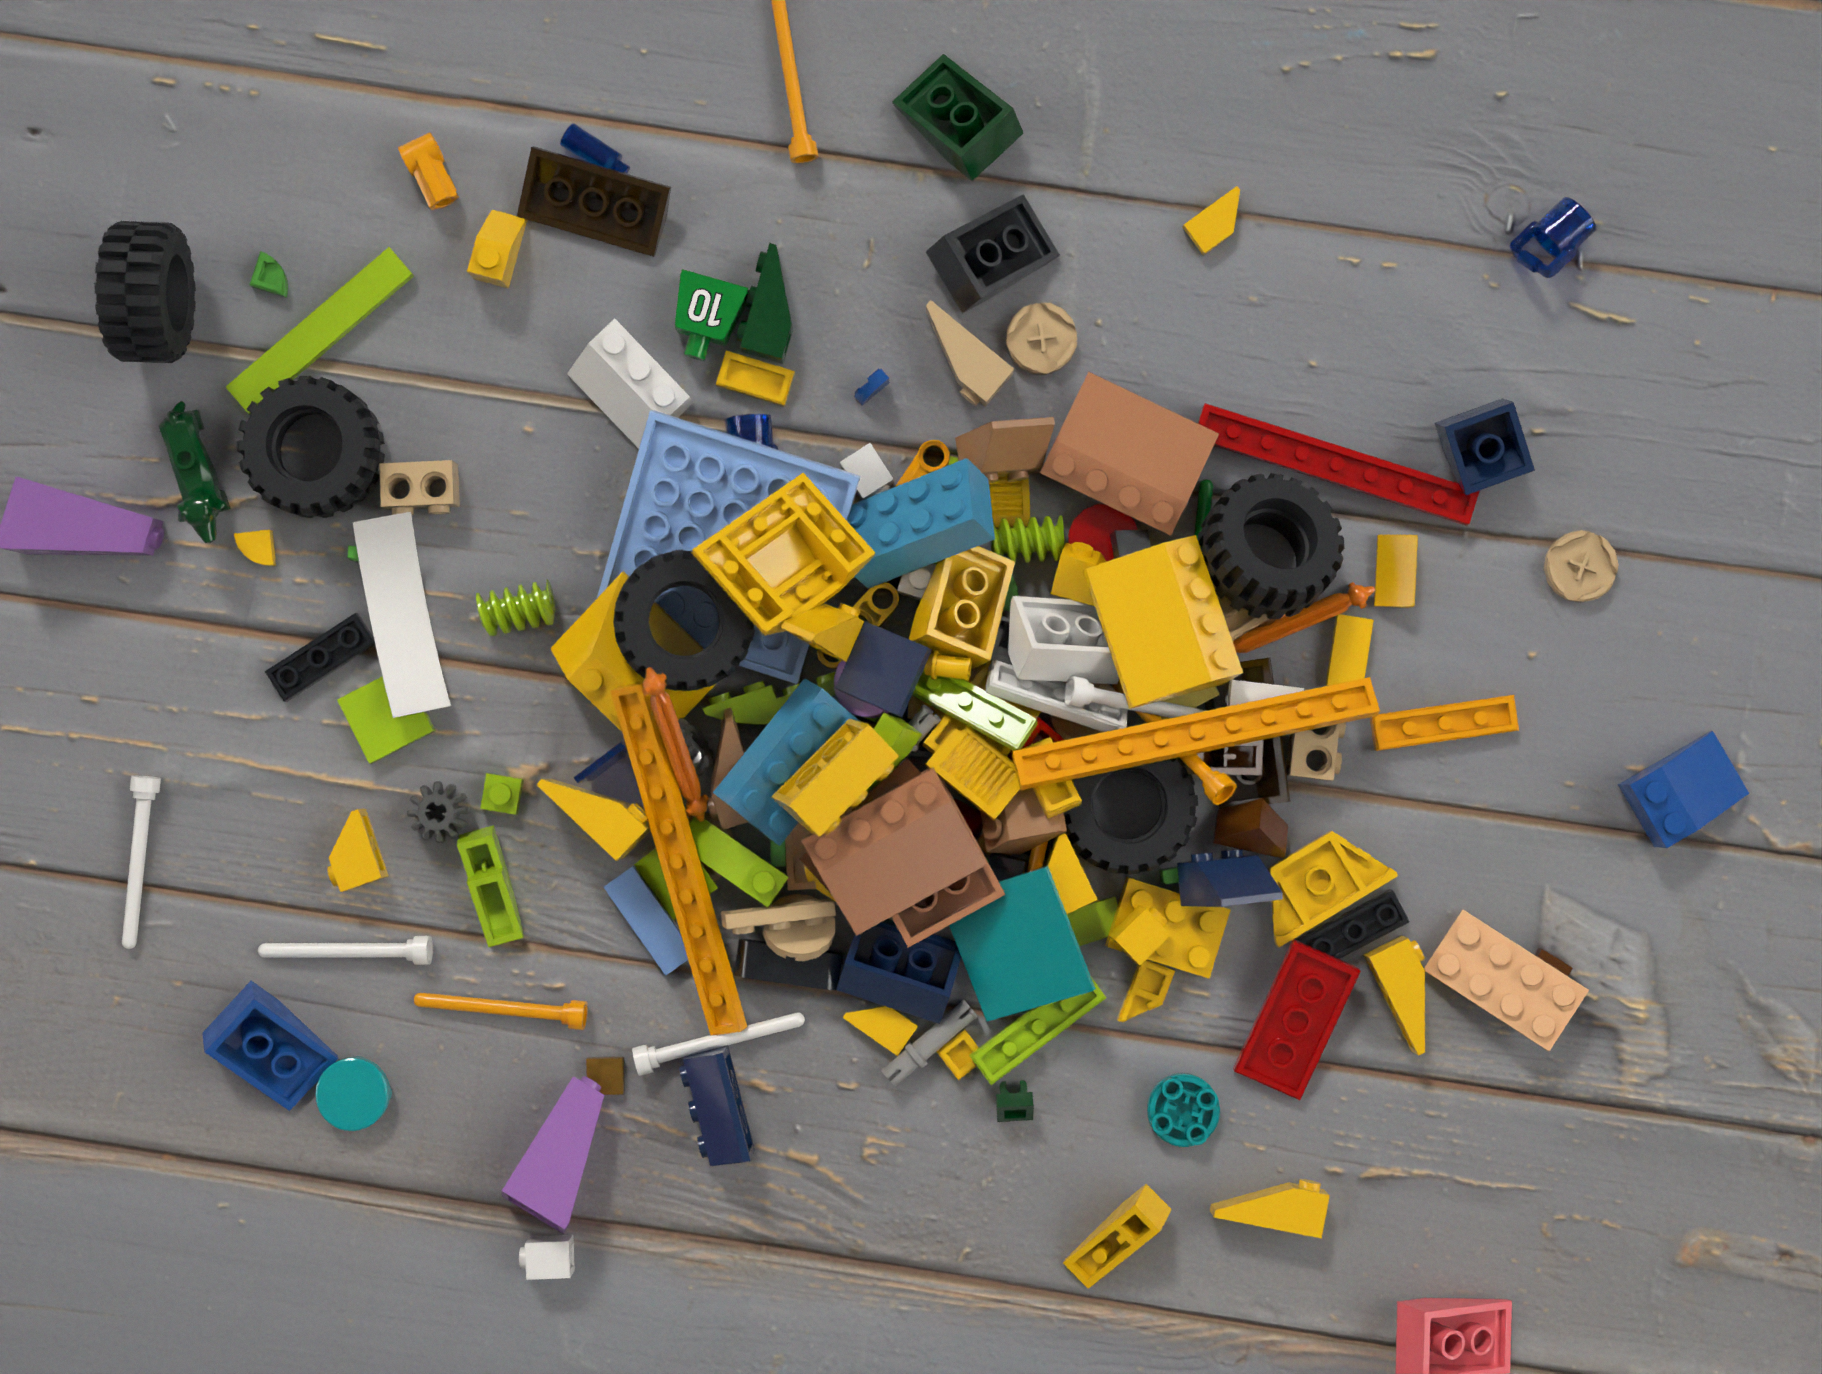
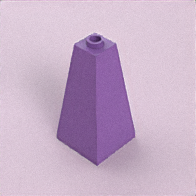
[0,476,164,556]
[502,1076,604,1234]

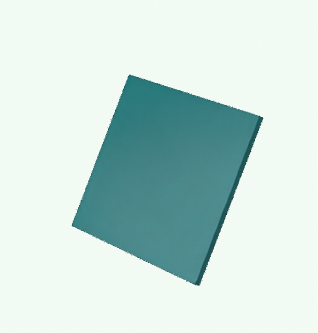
[949,866,1095,1022]

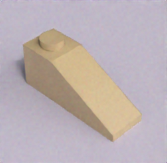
[926,300,1014,407]

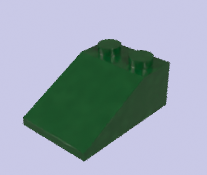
[892,54,1024,181]

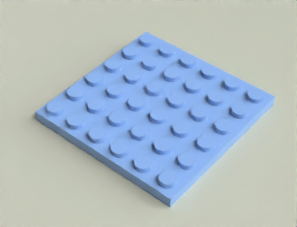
[597,410,861,684]

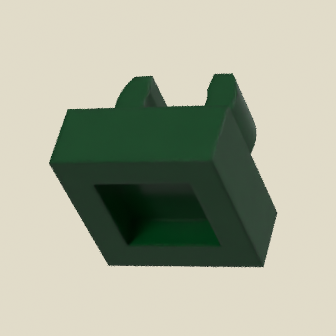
[996,1080,1034,1122]

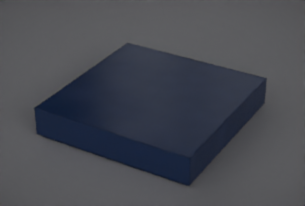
[835,622,932,717]

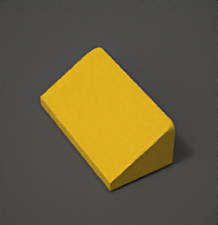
[1374,535,1418,608]

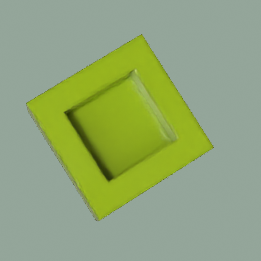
[480,773,524,815]

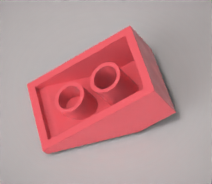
[1395,1298,1512,1374]

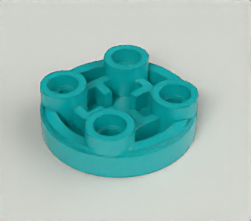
[315,1056,392,1131]
[1147,1073,1220,1147]

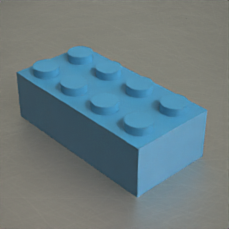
[847,458,995,589]
[713,679,859,846]

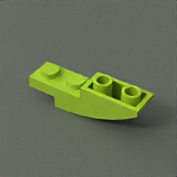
[703,672,836,725]

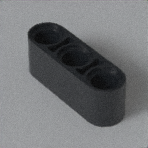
[734,939,843,990]

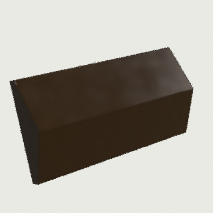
[517,146,671,257]
[1205,657,1290,809]

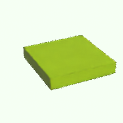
[337,676,436,764]

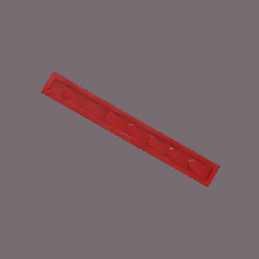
[1198,403,1480,526]

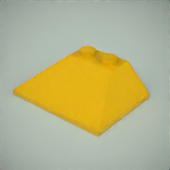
[691,473,876,636]
[550,571,716,731]

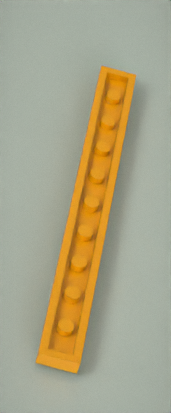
[1012,677,1380,790]
[610,682,748,1035]

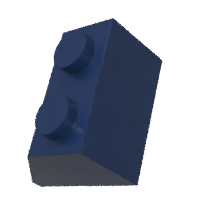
[1435,398,1535,495]
[1177,849,1283,907]

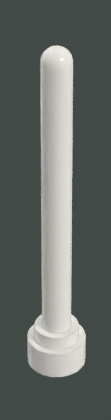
[1064,676,1208,718]
[122,775,161,949]
[258,936,433,965]
[632,1012,805,1076]

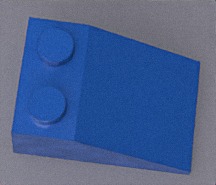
[1618,731,1749,848]
[202,981,338,1111]

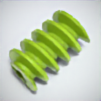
[990,515,1064,563]
[476,579,556,636]

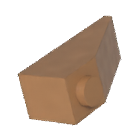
[707,708,748,830]

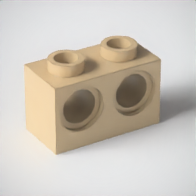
[379,460,460,515]
[1286,722,1346,781]

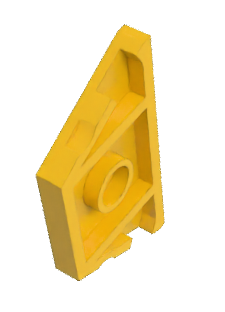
[1268,831,1398,948]

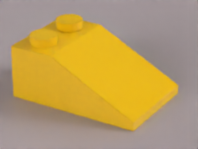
[909,546,1015,670]
[536,779,651,861]

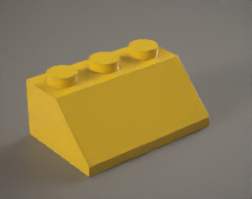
[771,718,899,837]

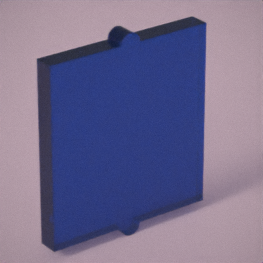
[574,741,628,783]

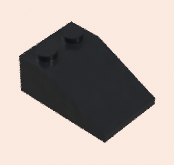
[926,194,1060,314]

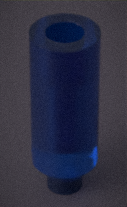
[560,123,630,174]

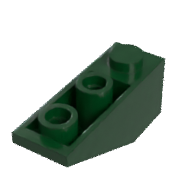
[736,243,793,364]

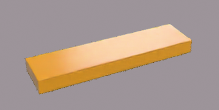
[1369,695,1519,751]

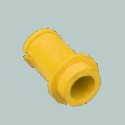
[925,650,972,681]

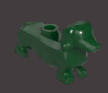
[159,401,231,543]

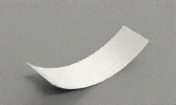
[353,512,451,718]

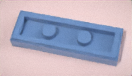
[603,866,688,976]

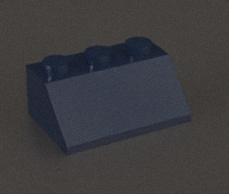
[836,919,961,1024]
[679,1046,755,1166]

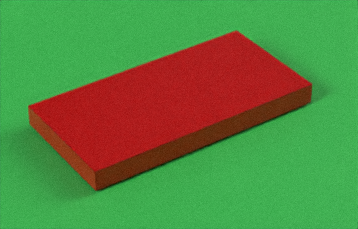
[1233,939,1361,1100]

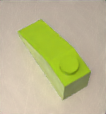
[689,817,789,907]

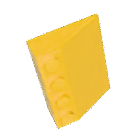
[1083,535,1243,709]

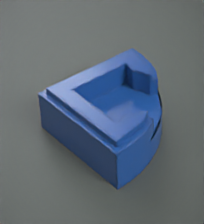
[854,368,889,406]

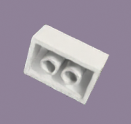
[567,318,693,449]
[1008,596,1119,684]

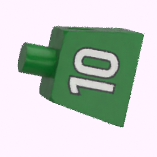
[675,269,749,361]

